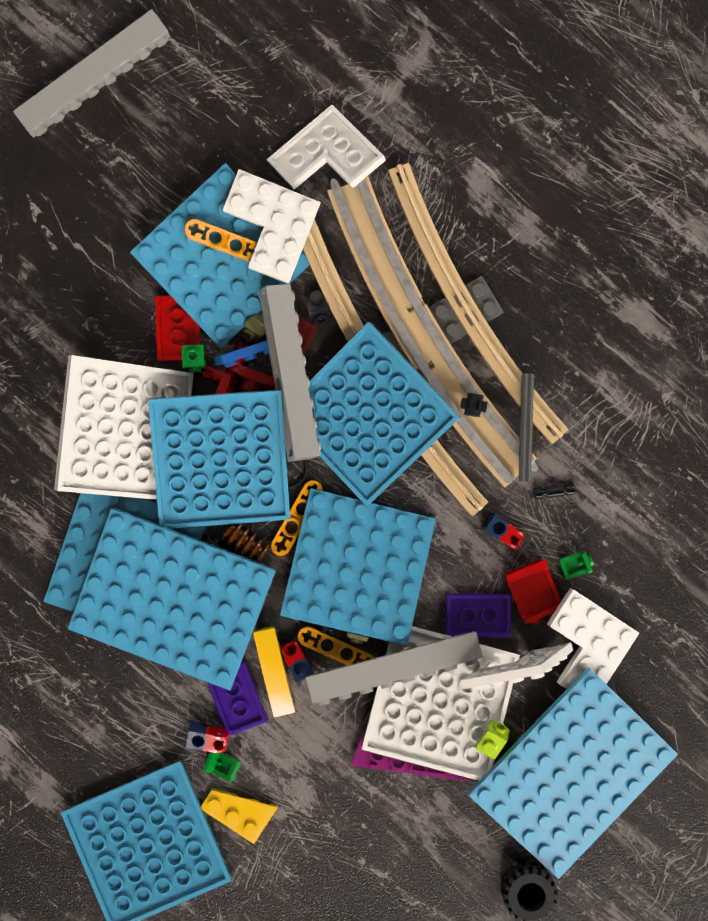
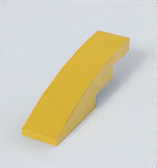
[253,626,295,717]

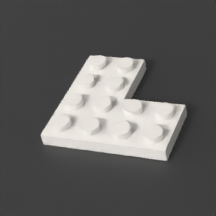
[267,105,385,190]
[223,169,321,284]
[547,588,639,689]
[460,642,573,691]

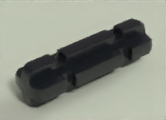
[533,484,576,499]

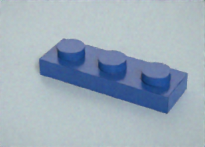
[214,340,269,368]

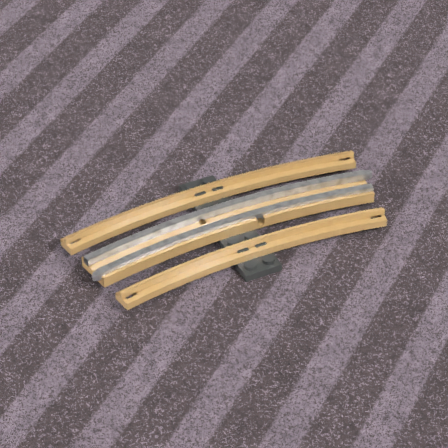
[303,163,569,517]

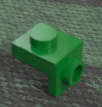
[182,345,207,373]
[558,551,594,580]
[203,752,241,782]

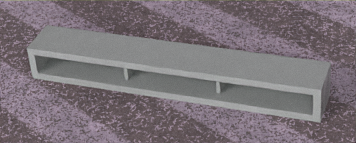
[13,9,170,138]
[259,284,321,462]
[306,631,483,706]

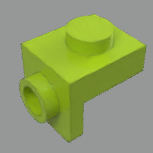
[475,719,510,760]

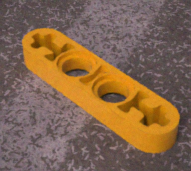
[184,219,257,262]
[271,480,322,556]
[298,626,375,665]

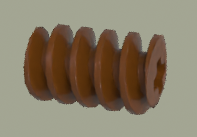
[221,523,270,562]

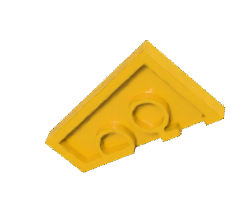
[201,788,278,844]

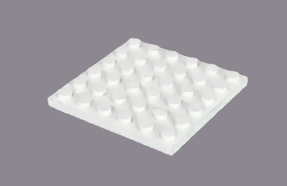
[54,355,193,499]
[361,626,520,781]

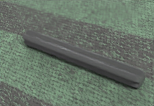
[519,373,534,482]

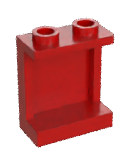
[503,558,561,625]

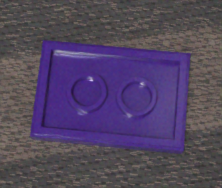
[446,593,511,637]
[207,660,268,736]

